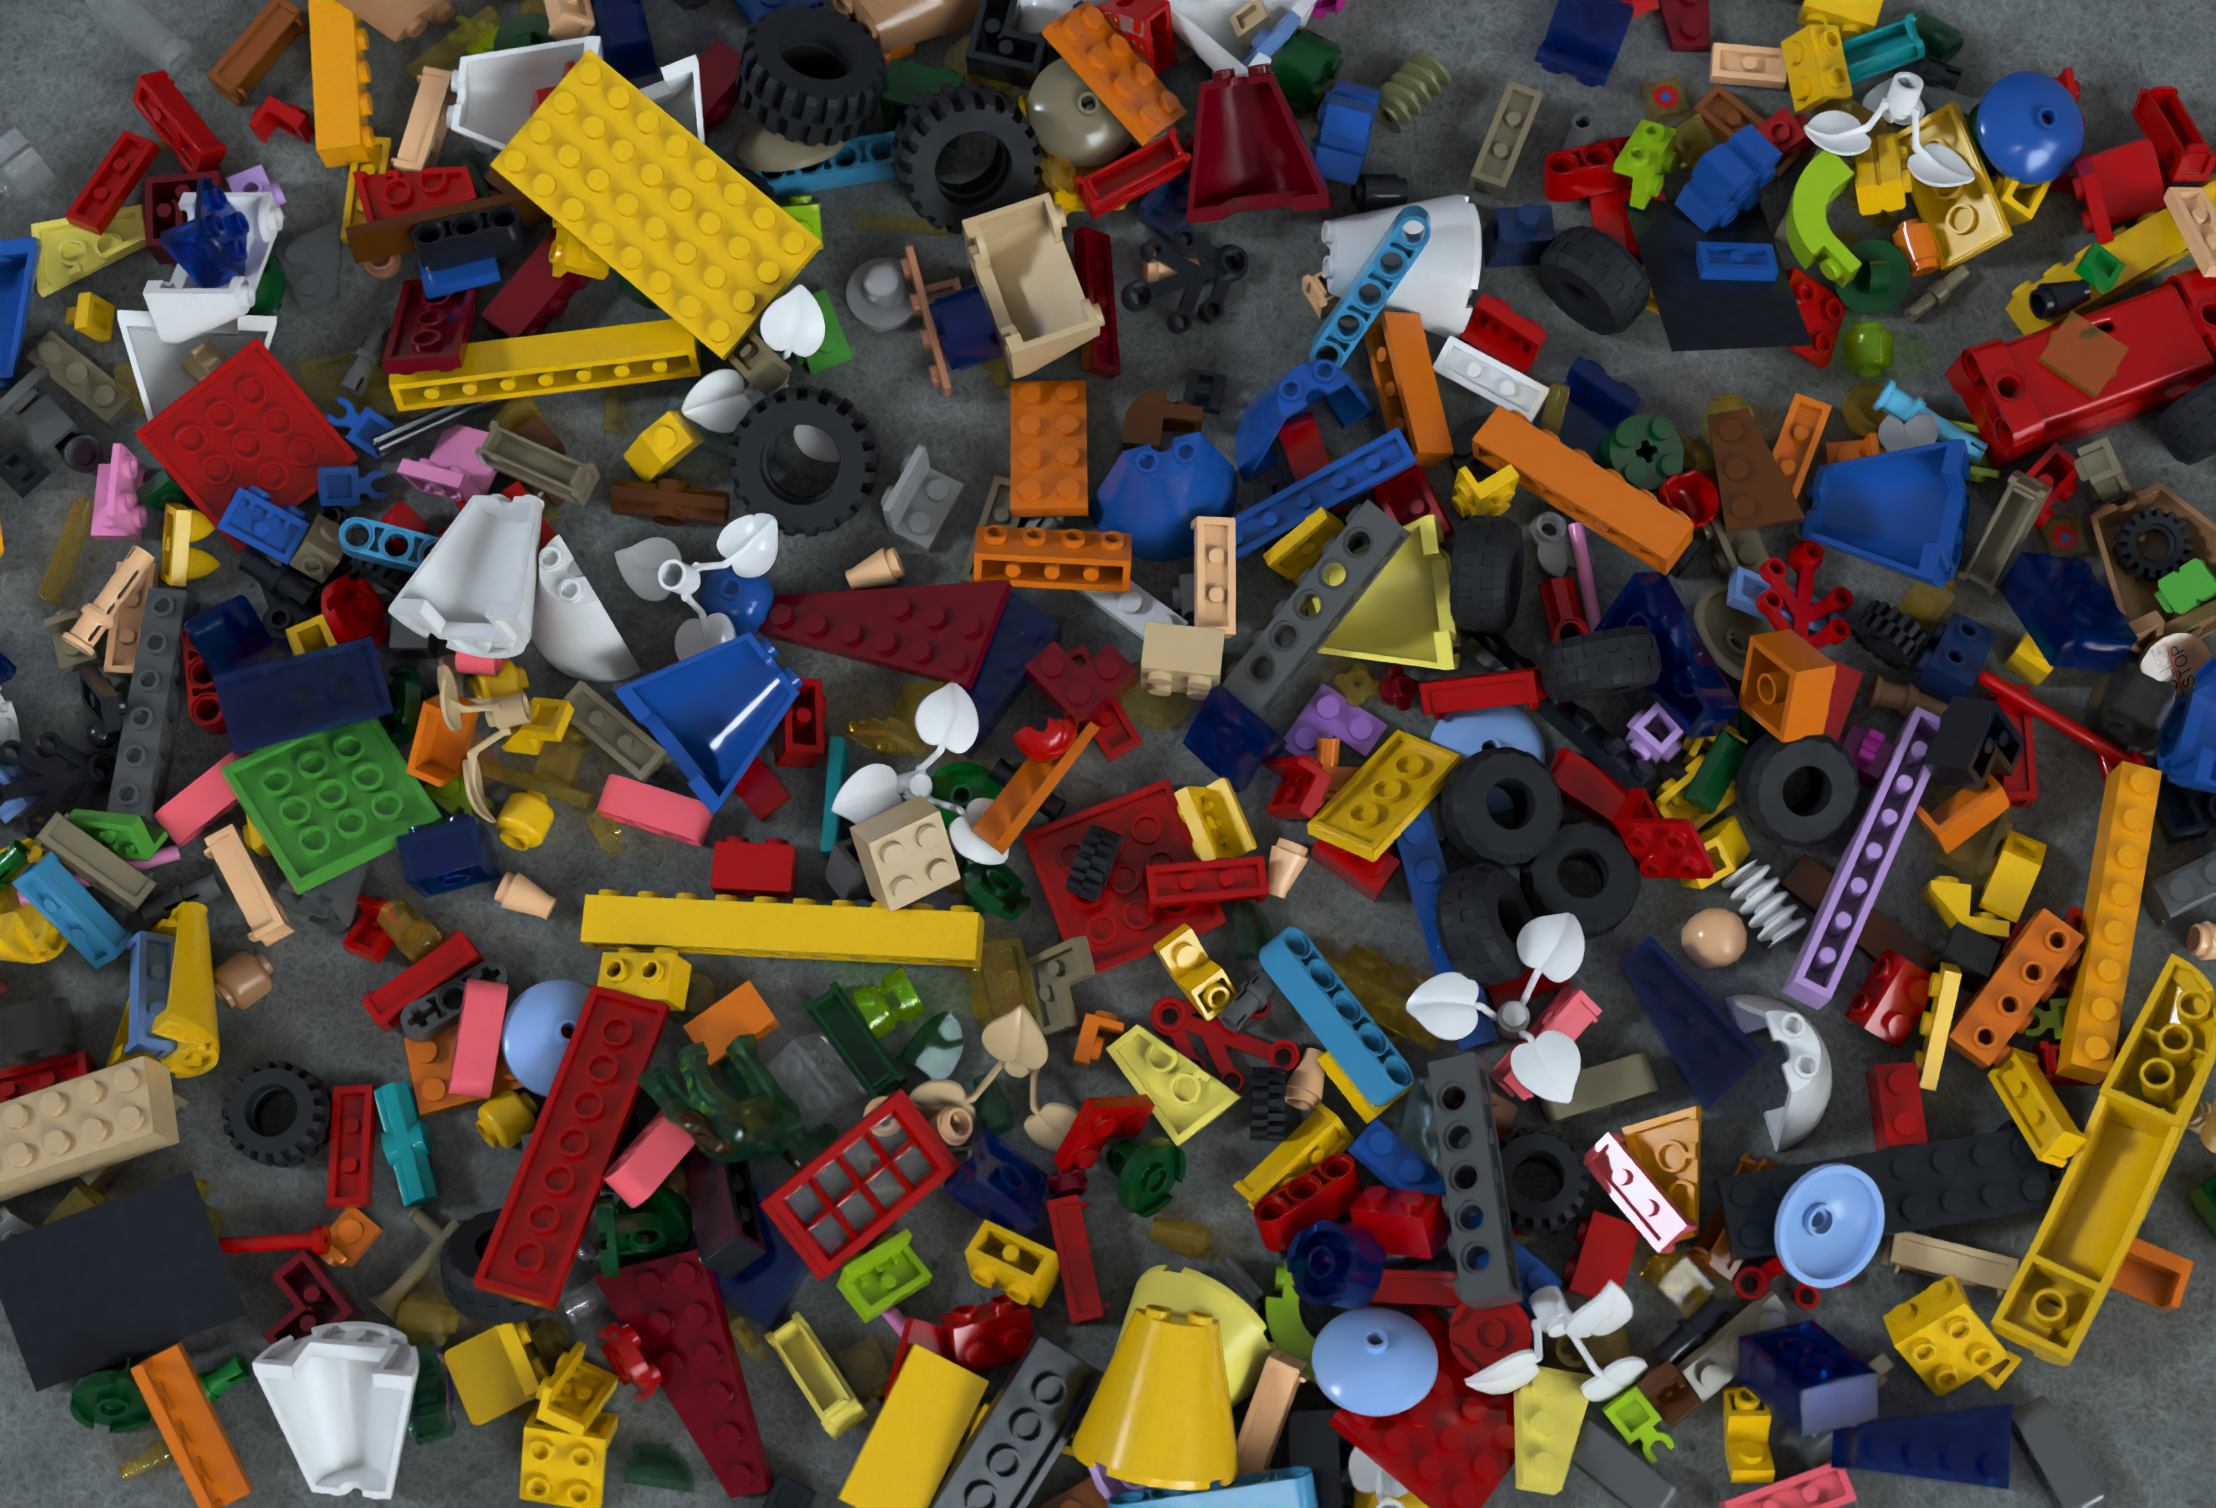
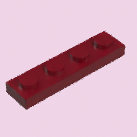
[1073,226,1121,379]

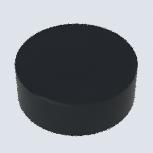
[61,434,104,473]

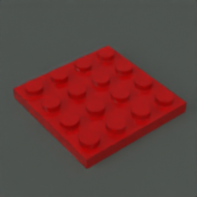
[135,337,359,554]
[1022,778,1227,979]
[1328,1305,1515,1508]

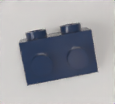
[1137,153,1192,243]

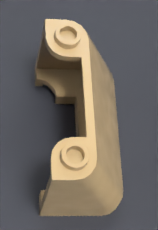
[962,192,1105,379]

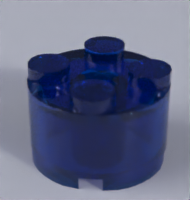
[928,283,1003,371]
[1286,1220,1386,1309]

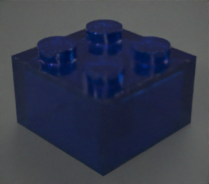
[397,814,501,898]

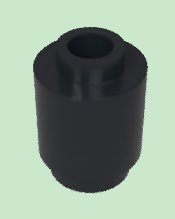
[1350,174,1408,212]

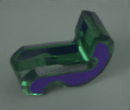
[407,1338,457,1446]

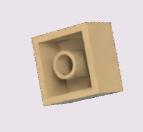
[1141,621,1225,700]
[849,795,961,913]

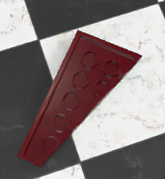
[759,580,1013,690]
[592,1247,773,1498]

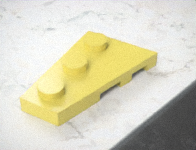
[31,204,146,298]
[1106,1024,1243,1146]
[1514,1366,1594,1495]

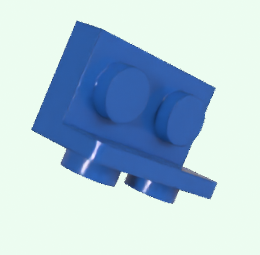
[217,485,310,565]

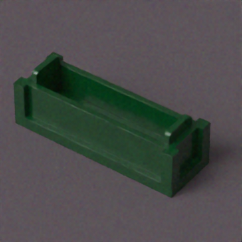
[803,981,907,1101]

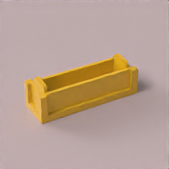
[1987,1047,2088,1168]
[1233,1102,1355,1211]

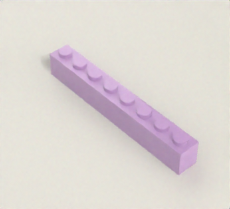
[1782,706,1940,1010]

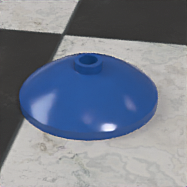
[1977,71,2084,184]

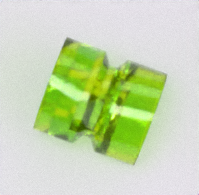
[852,967,926,1039]

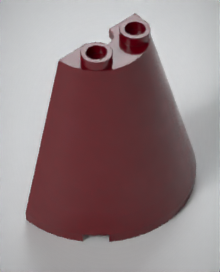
[1186,63,1333,224]

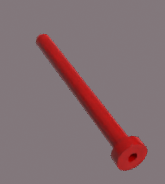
[1978,671,2146,766]
[218,1225,332,1255]

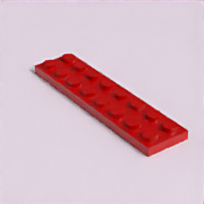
[473,985,670,1311]

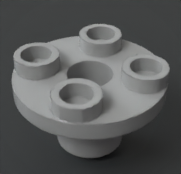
[846,258,915,333]

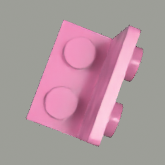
[396,424,497,504]
[91,443,151,541]

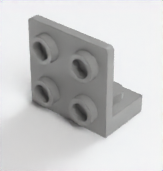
[881,444,965,553]

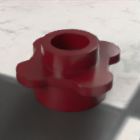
[1379,665,1418,711]
[1046,1168,1088,1199]

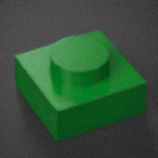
[2074,242,2126,294]

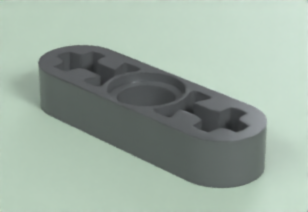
[400,960,509,1042]

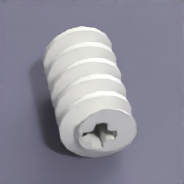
[1721,859,1807,949]

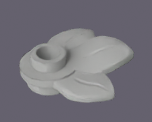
[1878,413,1939,453]
[1529,512,1597,578]

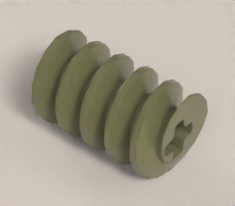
[1375,52,1451,134]

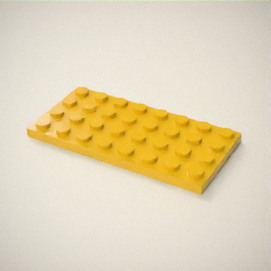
[490,49,823,361]

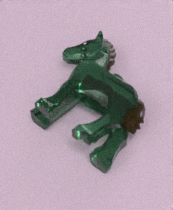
[637,1034,853,1194]

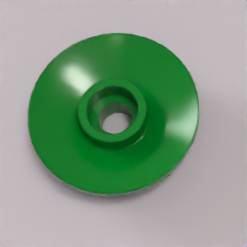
[930,762,1001,835]

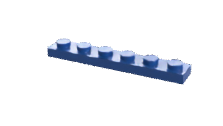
[1193,427,1417,562]
[1394,808,1498,1050]
[1347,1118,1563,1315]

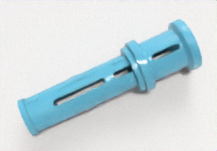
[1872,379,1988,465]

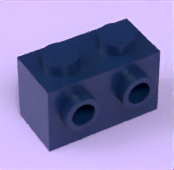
[1914,611,1997,705]

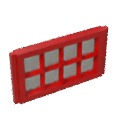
[759,1088,961,1282]

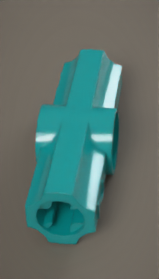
[373,1081,440,1208]

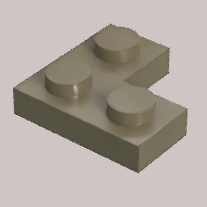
[1022,936,1096,1037]

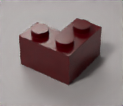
[145,170,232,265]
[1025,640,1137,734]
[263,1249,366,1346]

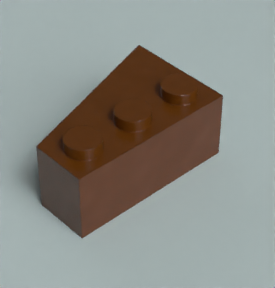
[1707,408,1805,535]

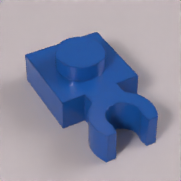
[326,397,396,460]
[317,465,387,507]

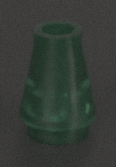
[1914,9,1964,63]
[972,1073,1016,1137]

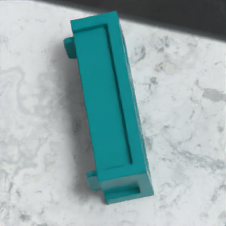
[1842,13,1925,84]

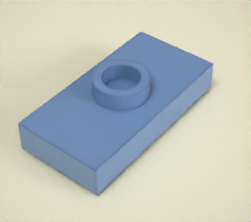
[1241,10,1301,67]

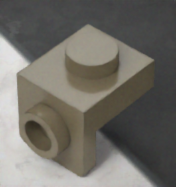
[290,513,352,583]

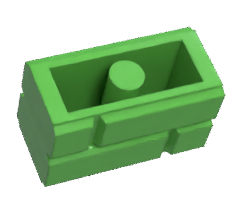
[2154,558,2216,614]

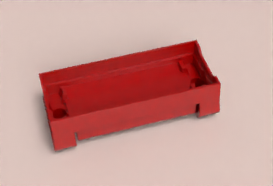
[1945,266,2216,469]

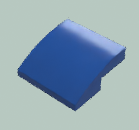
[1696,241,1779,281]

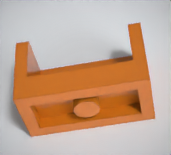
[406,694,479,787]
[1914,773,2011,854]
[682,980,781,1071]
[2110,1237,2194,1311]

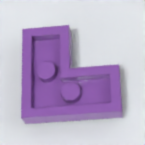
[1279,683,1388,760]

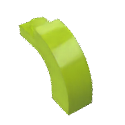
[1785,150,1862,288]
[1264,1257,1319,1388]

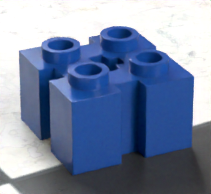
[1310,80,1382,185]
[1674,124,1782,233]

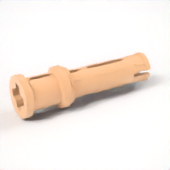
[61,545,155,657]

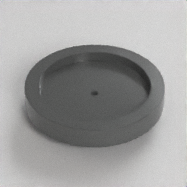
[0,364,51,421]

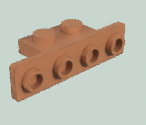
[900,245,978,398]

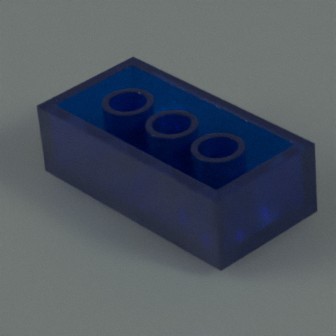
[212,636,394,757]

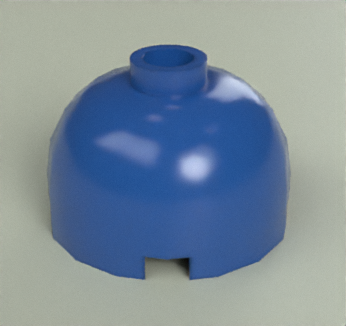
[697,565,775,637]

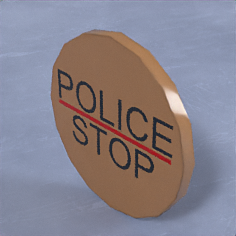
[2135,631,2210,707]

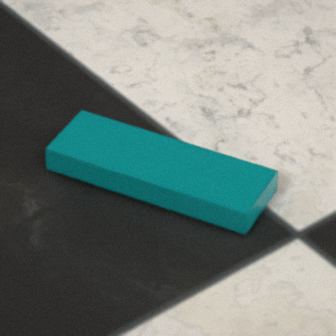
[821,736,849,860]

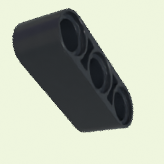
[412,205,528,272]

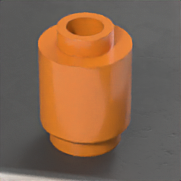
[1892,218,1940,278]

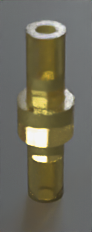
[118,1438,175,1481]

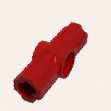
[1537,577,1589,644]

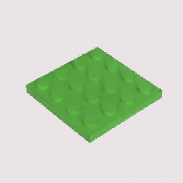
[221,701,443,895]

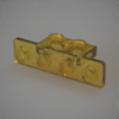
[1316,943,1440,1051]

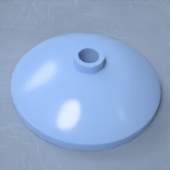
[1429,705,1545,814]
[500,980,590,1097]
[1774,1163,1885,1288]
[1312,1307,1438,1416]

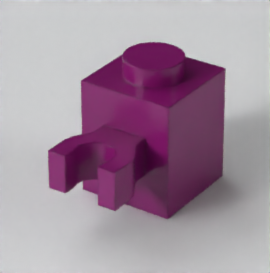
[1838,724,1896,789]

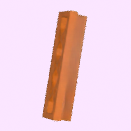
[971,718,1100,855]
[130,1342,254,1508]

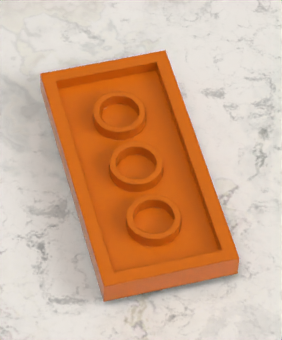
[1041,1,1188,147]
[1010,380,1088,517]
[403,1010,571,1117]

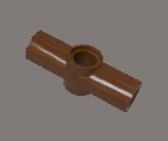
[610,479,731,527]

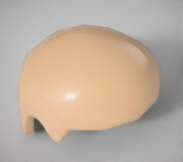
[1681,907,1747,969]

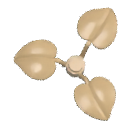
[437,654,531,823]
[909,1004,1078,1152]

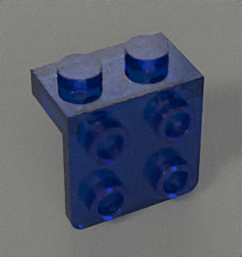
[1534,0,1634,87]
[160,177,249,288]
[1532,356,1642,463]
[184,595,293,691]

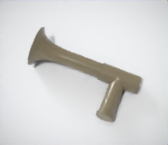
[365,1205,460,1324]

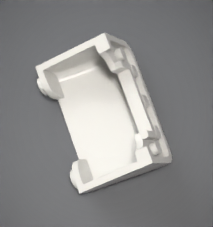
[143,192,283,343]

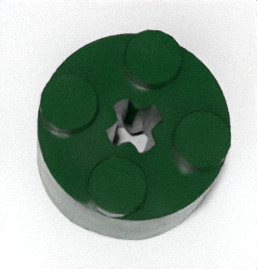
[1272,25,1344,113]
[1595,413,1684,493]

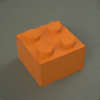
[1738,629,1837,743]

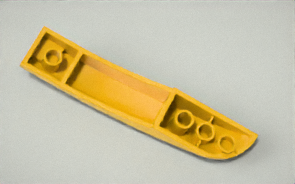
[1991,953,2216,1366]

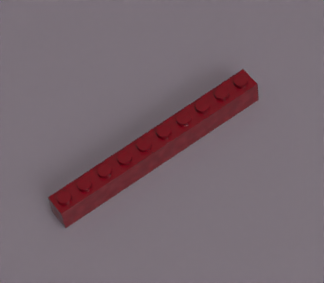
[481,38,741,339]

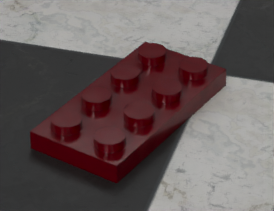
[382,279,481,375]

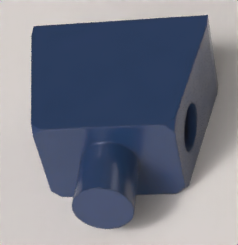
[1483,203,1555,268]

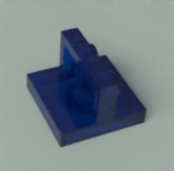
[1182,684,1288,794]
[943,1128,1048,1234]

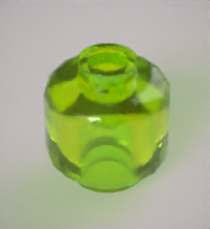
[1843,322,1895,378]

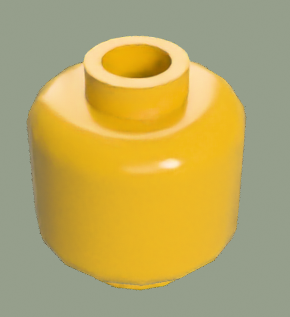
[468,658,529,699]
[496,790,555,851]
[475,1089,538,1149]

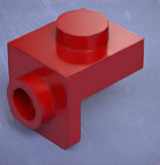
[249,95,315,143]
[1756,106,1815,158]
[342,894,404,964]

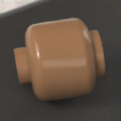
[213,951,274,1010]

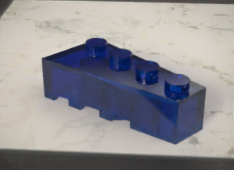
[590,0,659,80]
[1594,571,1740,739]
[961,591,1062,760]
[1618,935,1765,1112]
[1831,1403,2012,1489]

